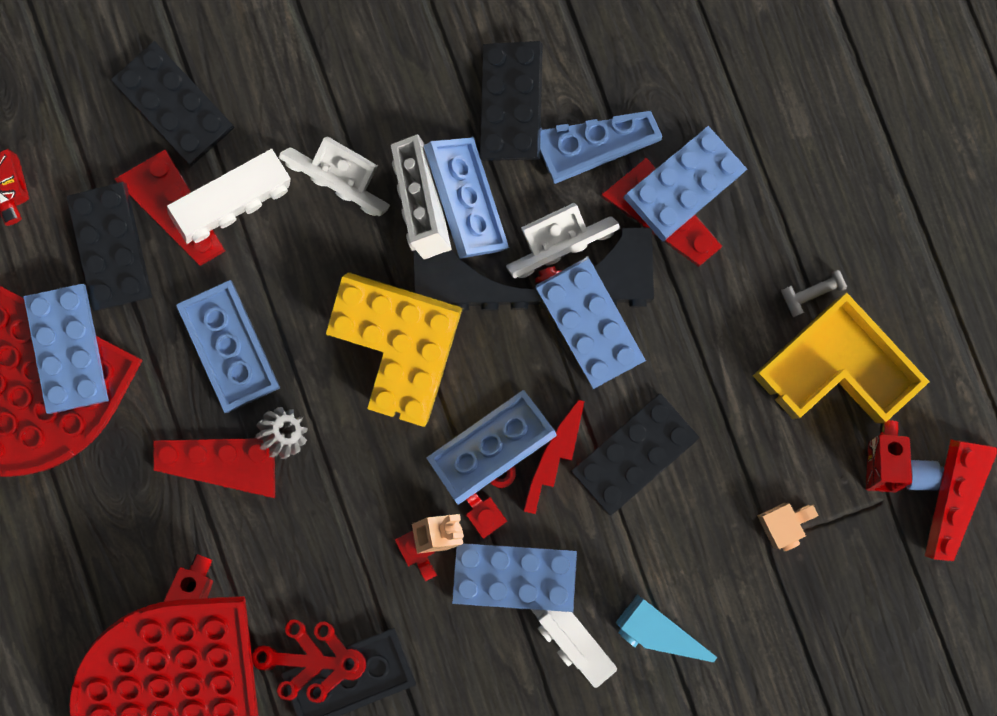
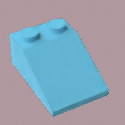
[616,594,717,662]

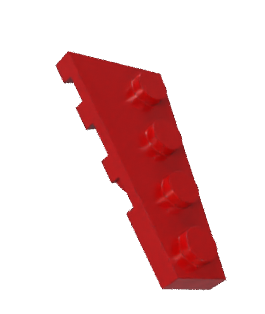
[115,150,226,266]
[601,158,722,267]

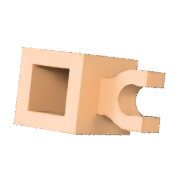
[757,503,819,551]
[412,514,464,554]

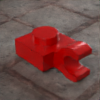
[466,493,507,539]
[395,531,437,581]

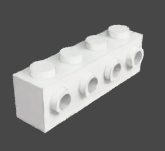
[391,134,452,259]
[167,149,291,244]

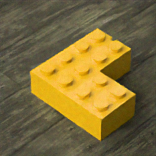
[326,272,463,427]
[753,293,930,424]

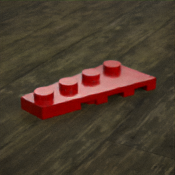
[154,439,275,498]
[925,439,997,561]

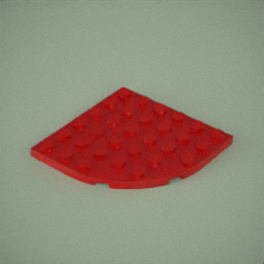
[0,286,143,477]
[70,596,259,716]

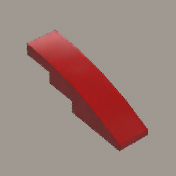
[523,400,585,514]

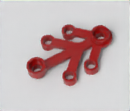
[252,620,366,703]

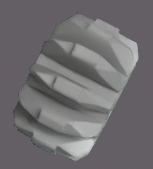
[255,407,308,459]

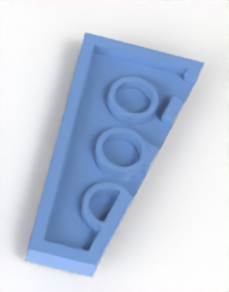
[540,111,662,184]

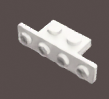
[279,136,390,216]
[506,203,620,278]
[531,609,617,688]

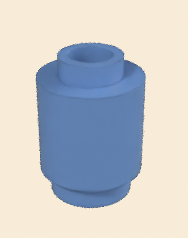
[906,460,944,491]

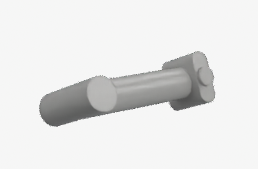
[781,270,847,317]

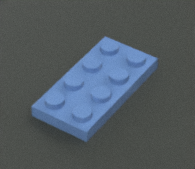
[623,126,747,242]
[424,137,509,259]
[536,257,646,389]
[176,280,280,413]
[24,284,109,414]
[426,390,557,505]
[452,544,577,612]

